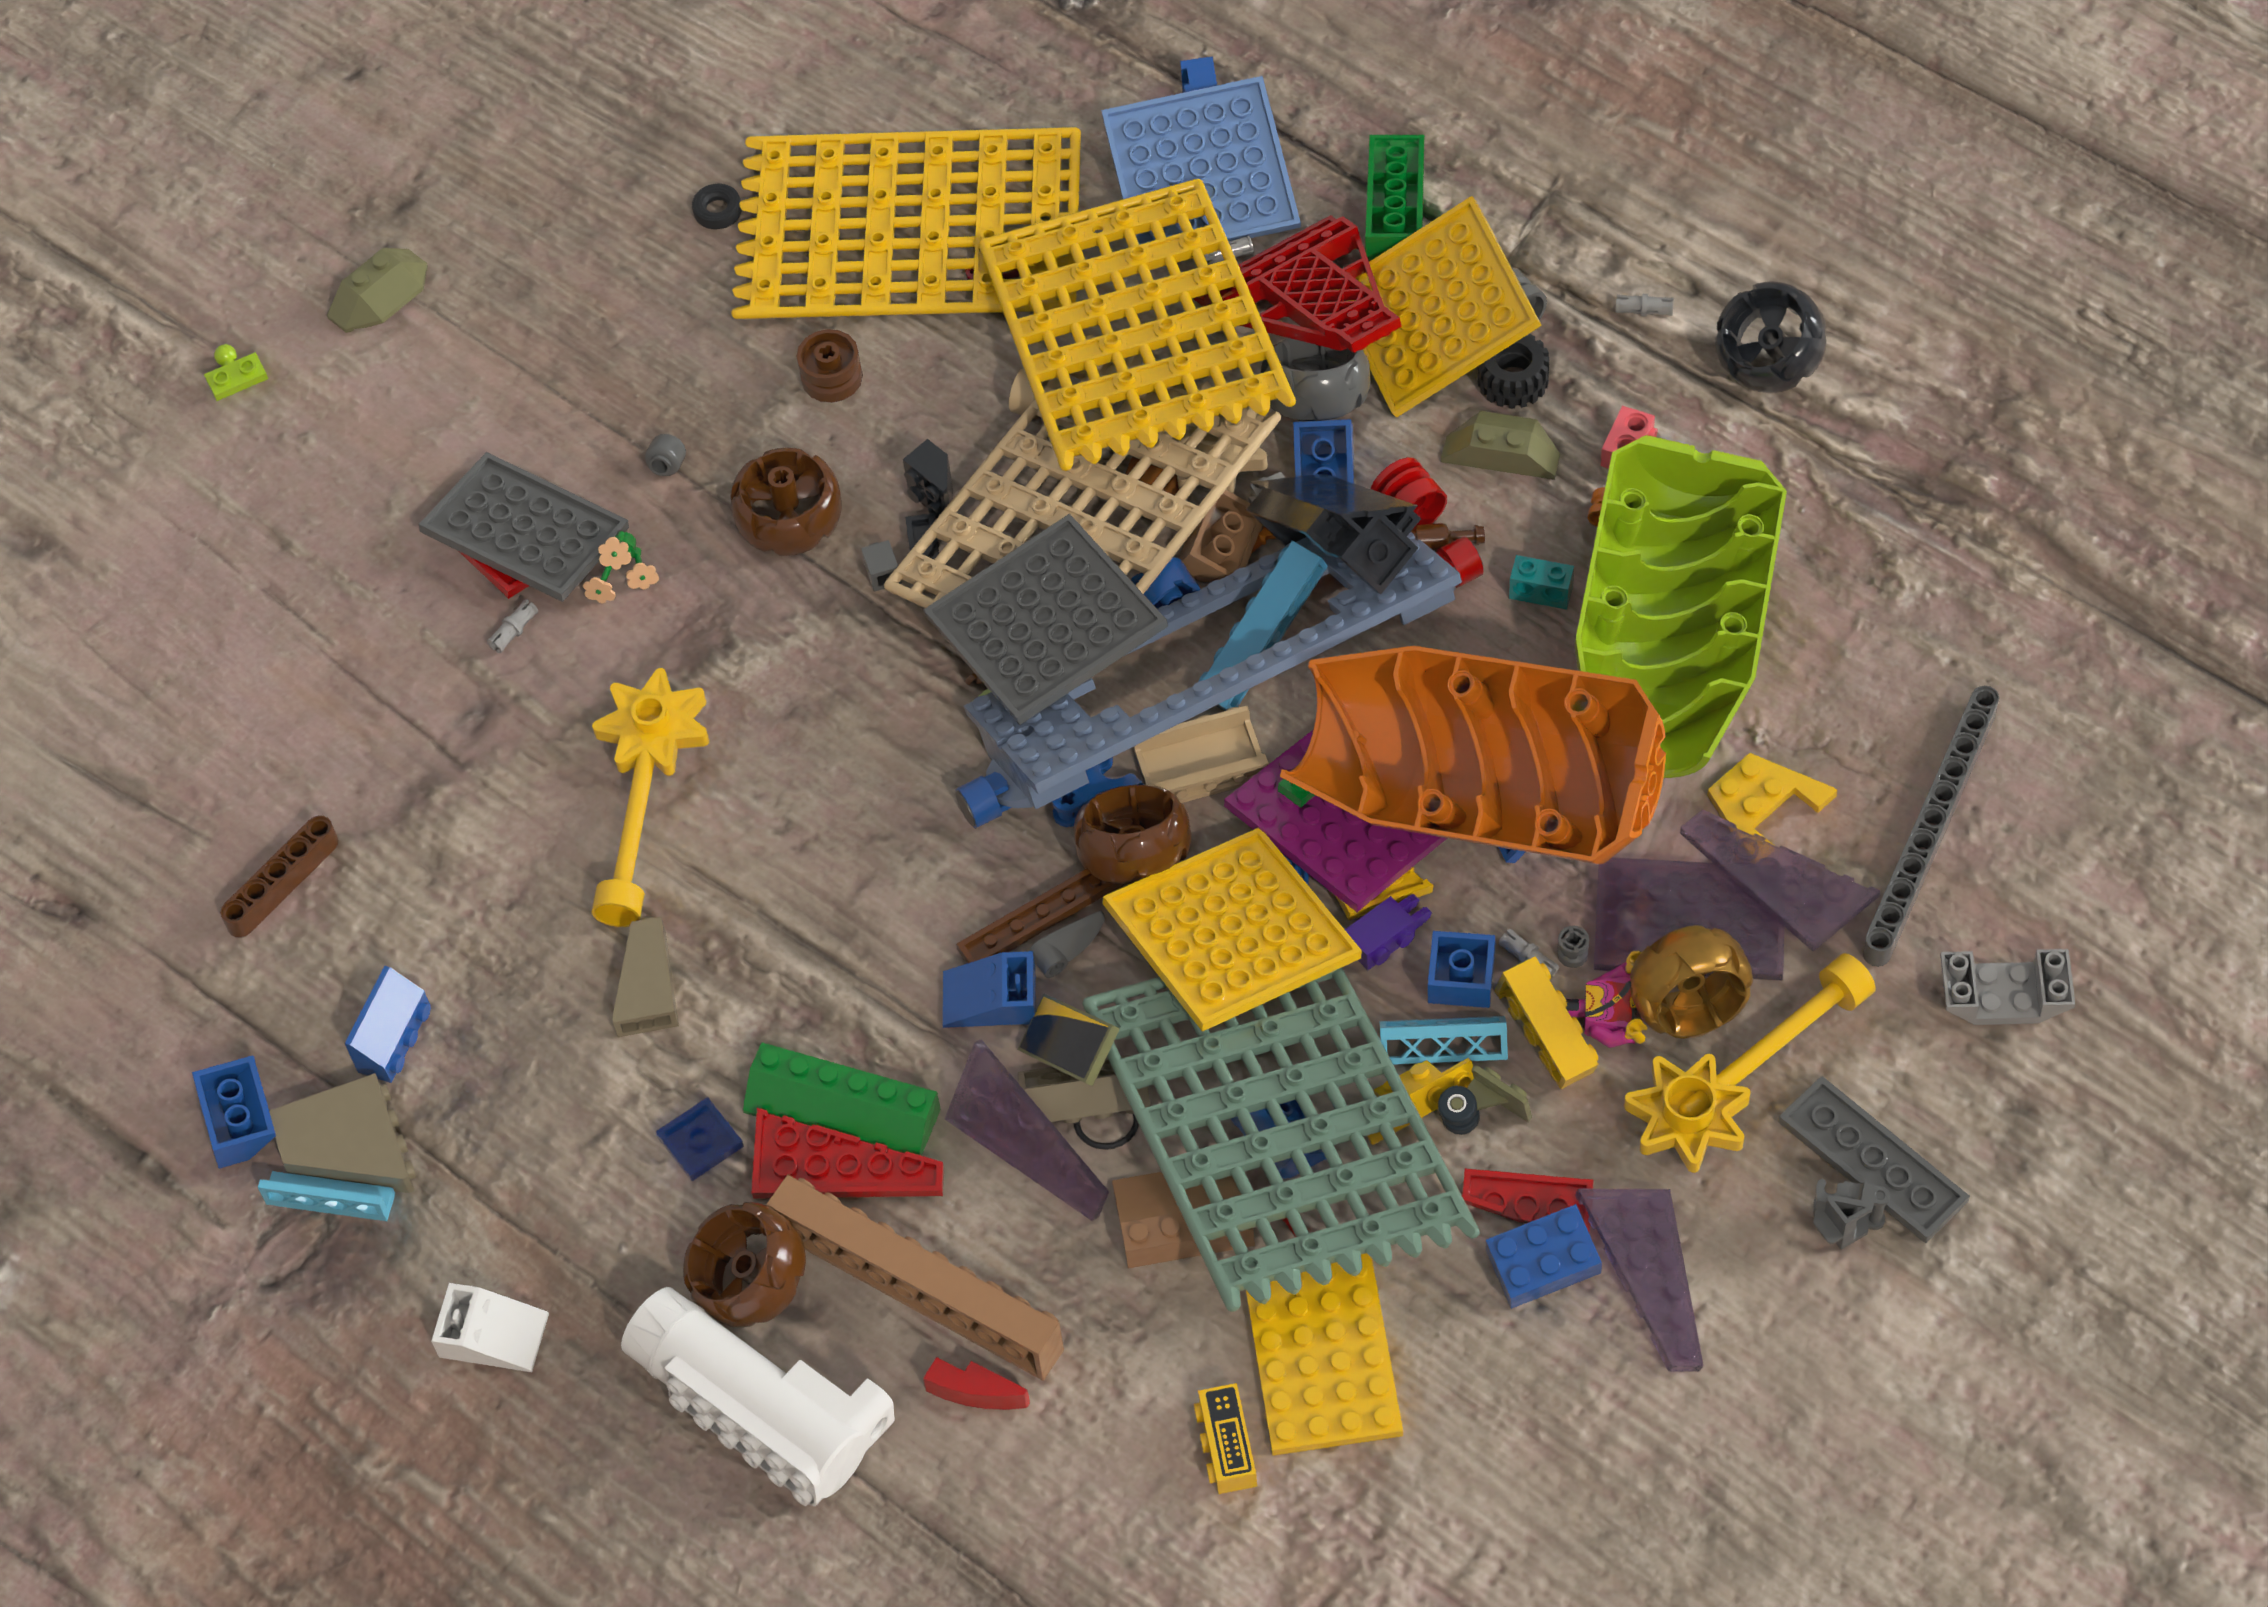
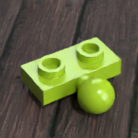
[204,344,268,401]

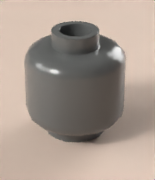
[645,434,686,476]

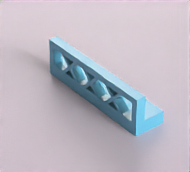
[1379,1016,1508,1065]
[258,1171,396,1221]

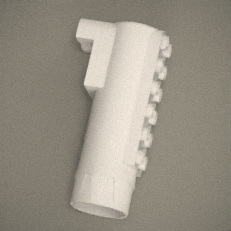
[621,1287,895,1506]

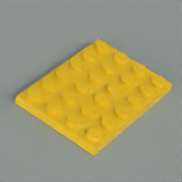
[1246,1253,1403,1456]

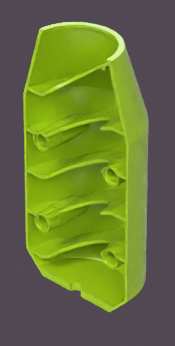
[1575,435,1787,778]

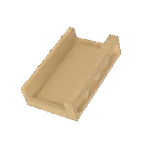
[1133,706,1269,803]

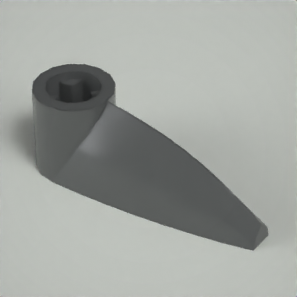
[1029,910,1106,978]

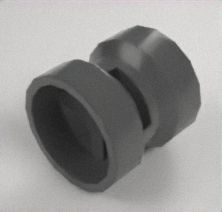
[1557,926,1589,968]

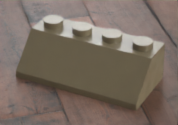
[1018,1054,1151,1128]

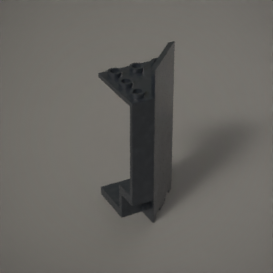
[1246,474,1421,594]

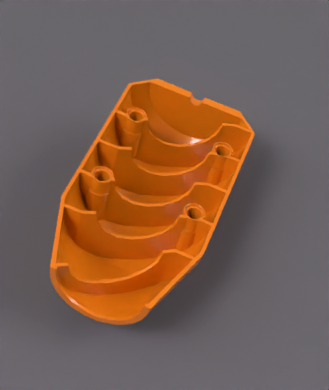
[1280,646,1666,864]

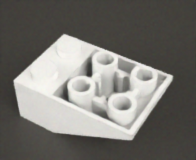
[431,1283,549,1372]

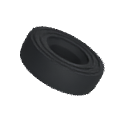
[692,183,742,230]

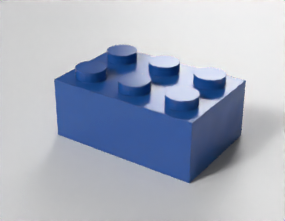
[1485,1204,1602,1309]

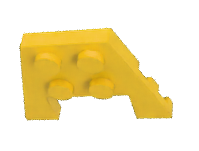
[1707,753,1837,868]

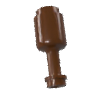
[1411,523,1485,553]

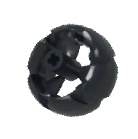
[1715,281,1827,393]

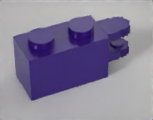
[1345,894,1432,971]

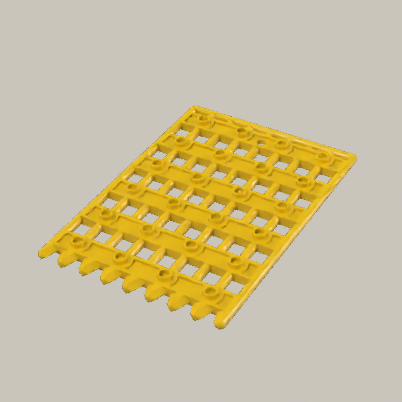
[731,127,1081,319]
[979,179,1296,471]

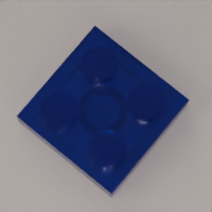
[656,1097,744,1181]

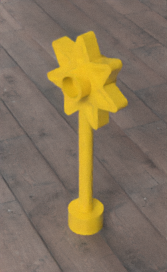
[591,668,710,927]
[1624,953,1876,1173]

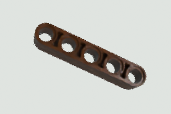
[220,816,339,938]

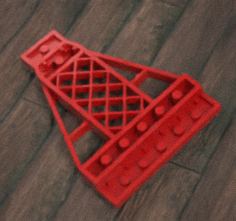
[1193,215,1402,353]

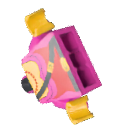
[1566,951,1648,1048]

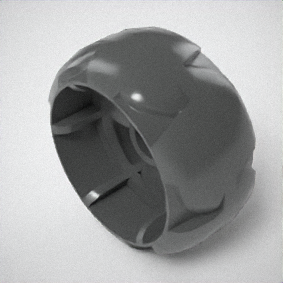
[1261,338,1370,421]

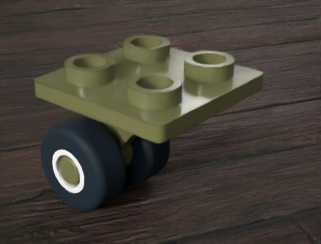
[1438,1065,1532,1135]

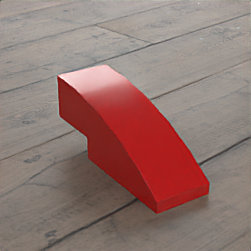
[923,1357,1030,1410]

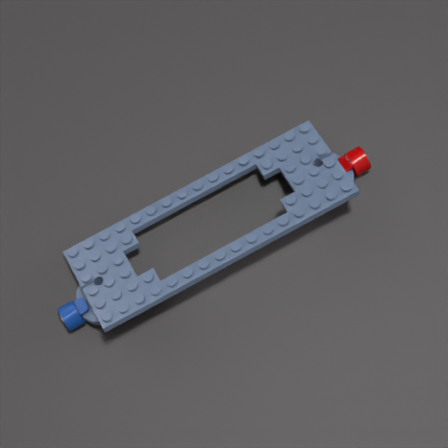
[955,532,1484,829]

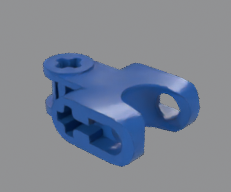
[1052,757,1143,827]

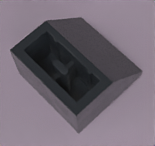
[903,439,953,519]

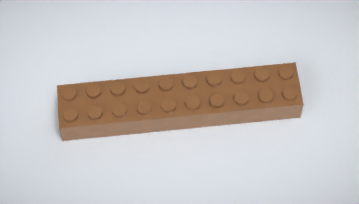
[766,1175,1064,1381]

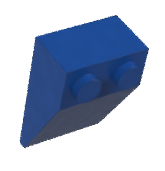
[1293,419,1354,483]

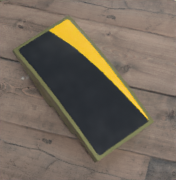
[1017,993,1120,1086]

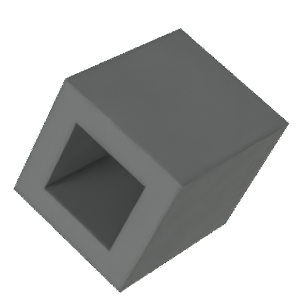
[861,540,902,592]

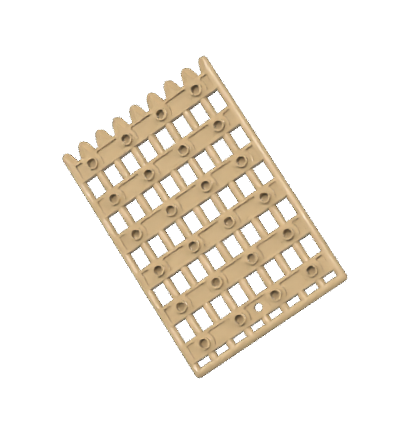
[884,335,1281,608]

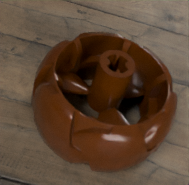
[730,447,842,556]
[1073,785,1192,884]
[683,1202,806,1327]

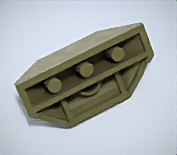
[327,248,428,333]
[1441,411,1560,480]

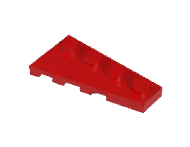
[1462,1168,1594,1234]

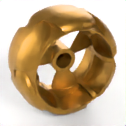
[1630,925,1753,1039]

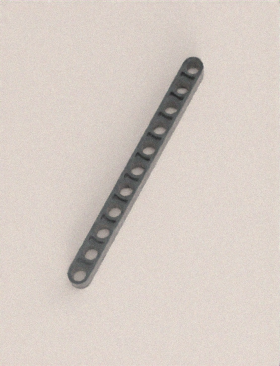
[1863,685,1999,967]

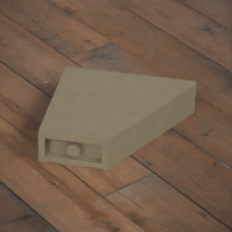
[269,1073,417,1193]

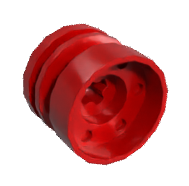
[1370,457,1447,525]

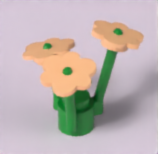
[583,531,659,603]

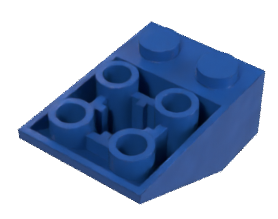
[943,951,1036,1028]

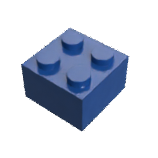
[1428,931,1495,1008]

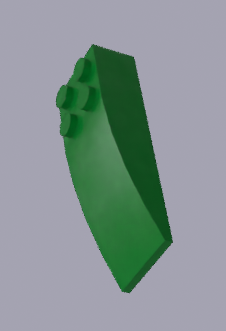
[1365,135,1425,262]

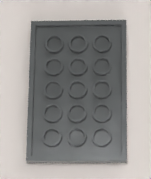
[419,452,629,602]

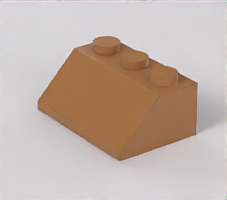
[1179,490,1262,582]

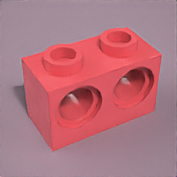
[1601,405,1658,469]

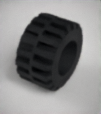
[1477,334,1550,409]

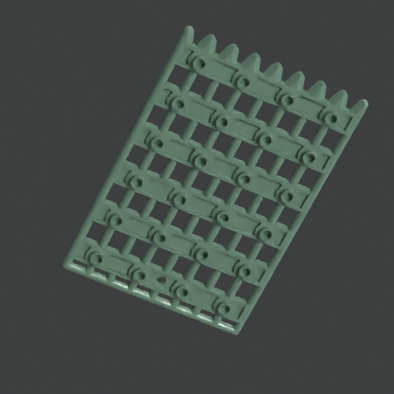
[1082,967,1480,1312]

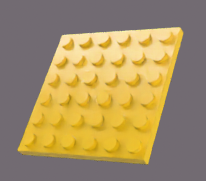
[1334,196,1542,418]
[1103,828,1362,1032]

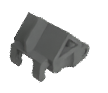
[1813,1179,1890,1250]

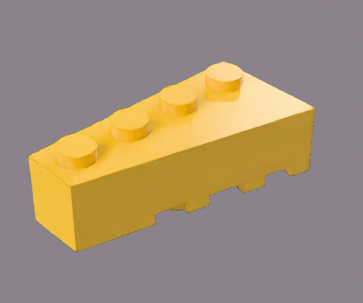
[1494,956,1598,1089]

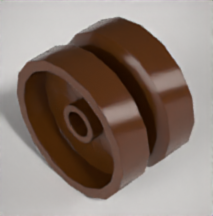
[796,329,863,403]

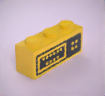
[1193,1383,1257,1494]

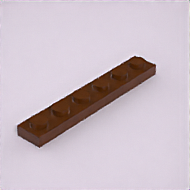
[956,869,1124,963]

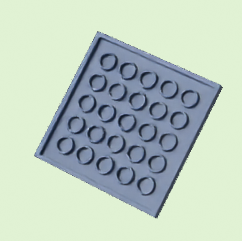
[1101,76,1301,245]

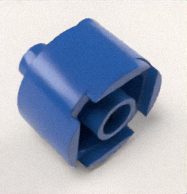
[1131,557,1200,609]

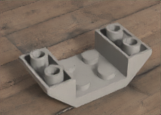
[1940,949,2075,1025]

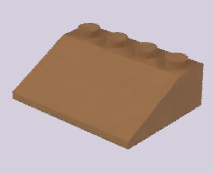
[1112,1172,1255,1269]

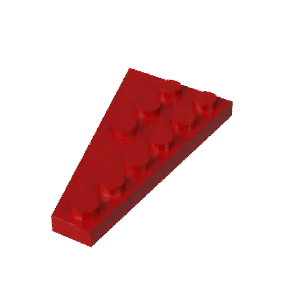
[751,1108,944,1199]

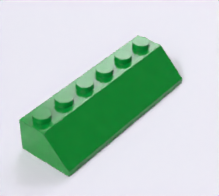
[743,1042,941,1156]

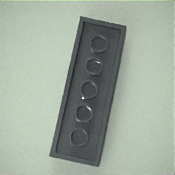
[1778,1076,1970,1243]

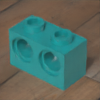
[1509,555,1574,610]

